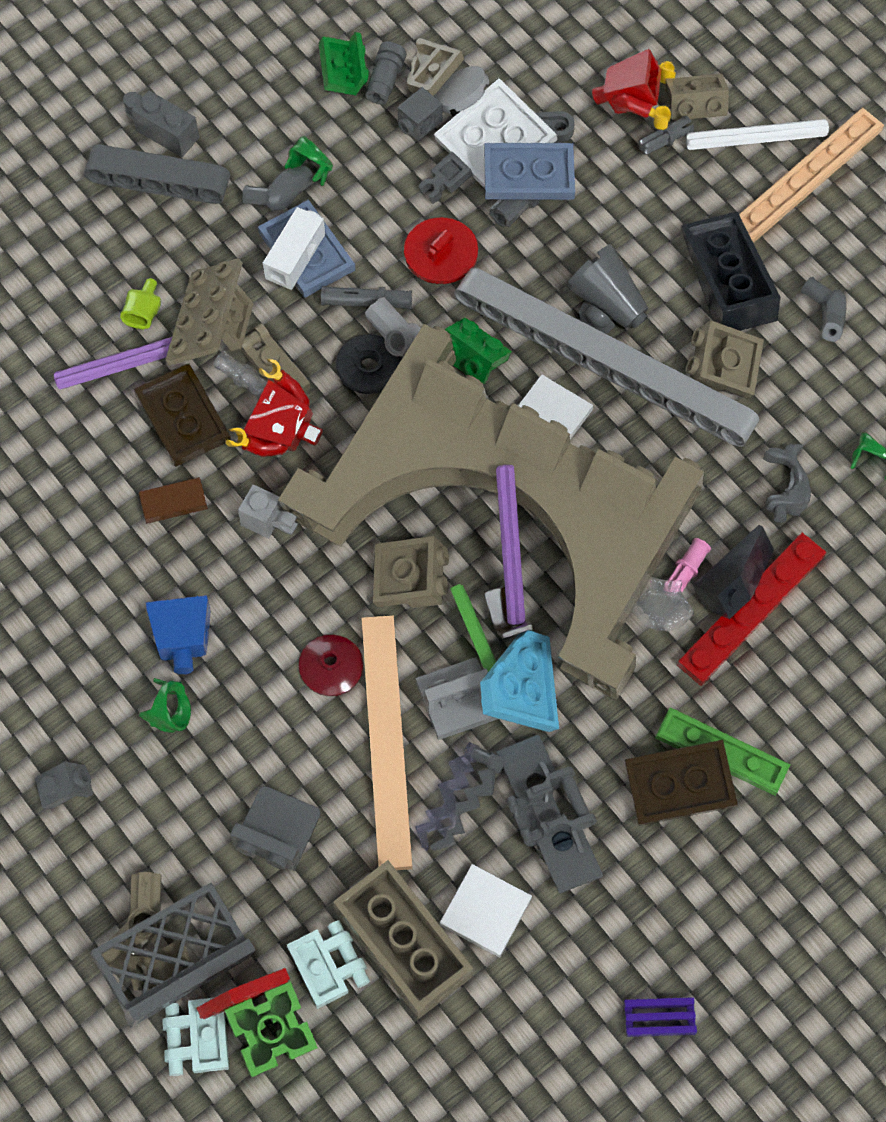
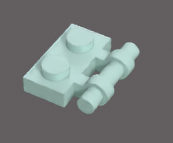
[287,920,370,1009]
[162,998,229,1076]

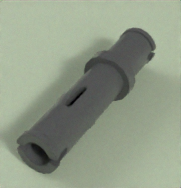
[321,286,413,310]

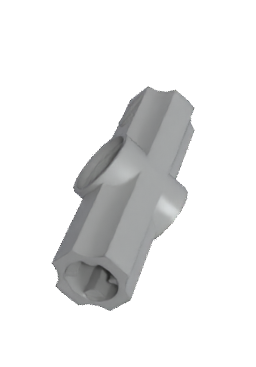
[365,297,421,358]

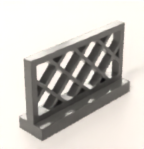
[90,882,256,1028]

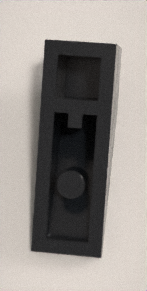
[693,525,774,619]

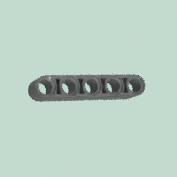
[84,145,230,204]

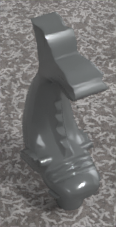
[763,443,811,523]

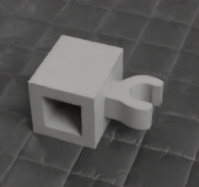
[238,485,298,539]

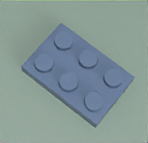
[484,143,575,200]
[258,200,355,298]

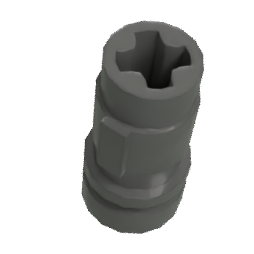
[365,42,407,105]

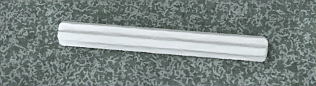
[686,119,829,150]

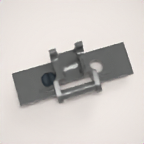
[496,735,603,894]

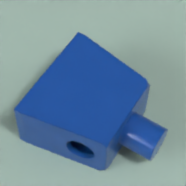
[146,595,211,675]

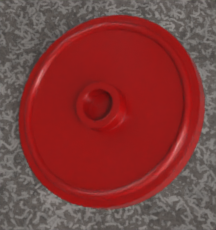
[404,217,478,284]

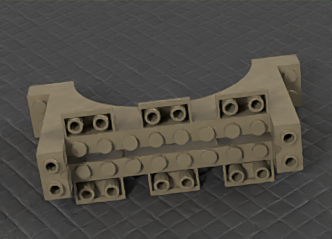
[278,324,704,701]

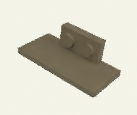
[165,258,254,365]

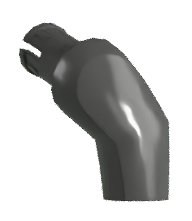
[242,166,313,211]
[801,277,847,342]

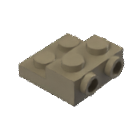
[686,320,764,399]
[373,536,449,608]

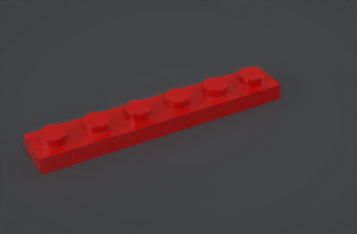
[677,532,826,686]

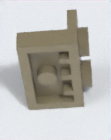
[665,74,729,121]

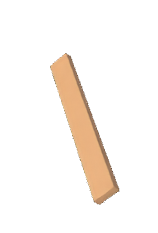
[739,108,884,243]
[362,615,412,871]

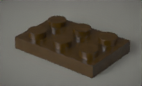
[134,363,231,467]
[625,740,738,826]

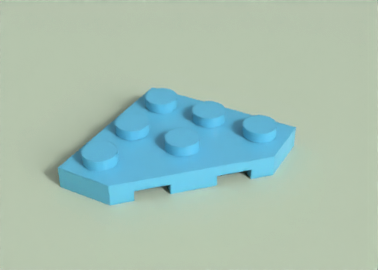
[480,630,559,732]

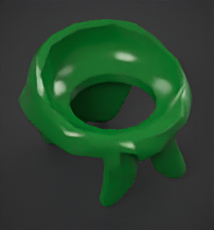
[284,136,333,186]
[850,431,886,479]
[139,678,191,733]

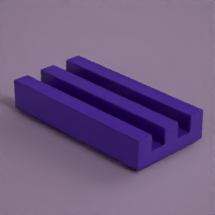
[624,997,697,1037]

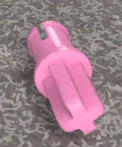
[664,538,711,598]

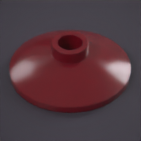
[299,634,363,696]

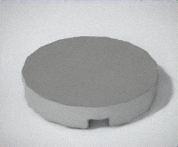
[434,66,489,113]

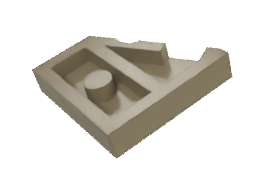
[406,38,464,96]

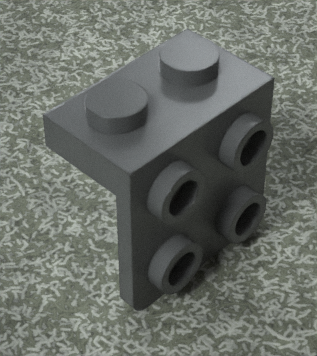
[230,786,321,871]

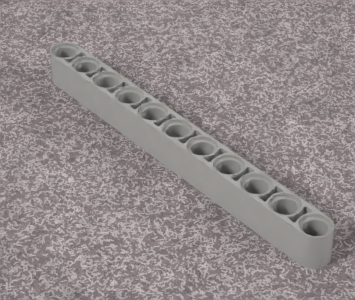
[454,268,759,447]

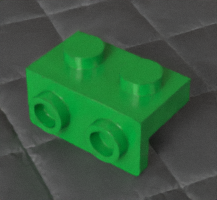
[318,32,369,96]
[445,317,512,384]

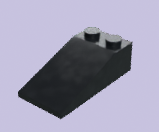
[681,211,781,331]

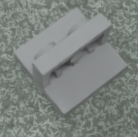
[415,657,499,740]

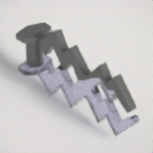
[415,742,504,851]

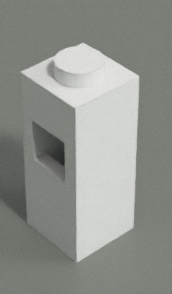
[263,207,325,290]

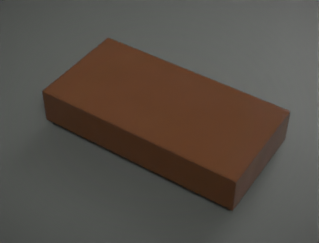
[139,477,208,524]

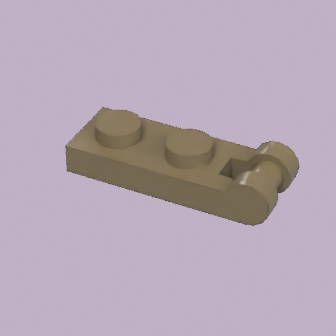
[240,323,310,392]

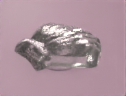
[633,577,694,631]

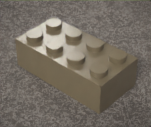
[333,860,473,1019]

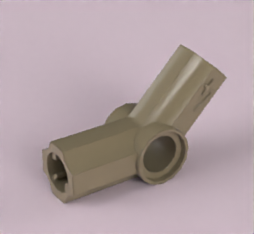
[102,872,162,970]

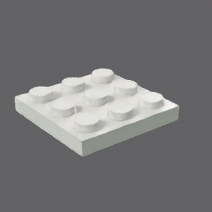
[434,78,558,189]

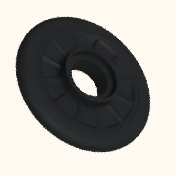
[336,334,402,394]

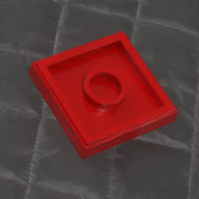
[196,968,290,1020]

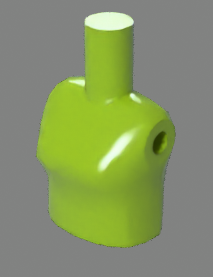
[120,278,161,329]

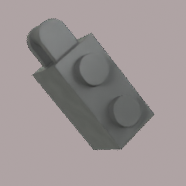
[123,90,199,157]

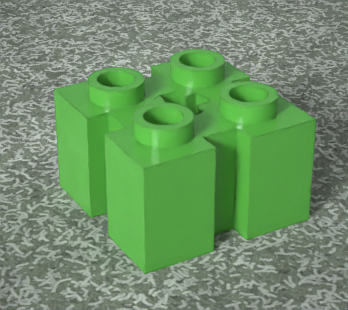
[224,981,318,1078]

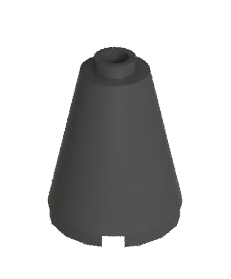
[567,244,648,329]

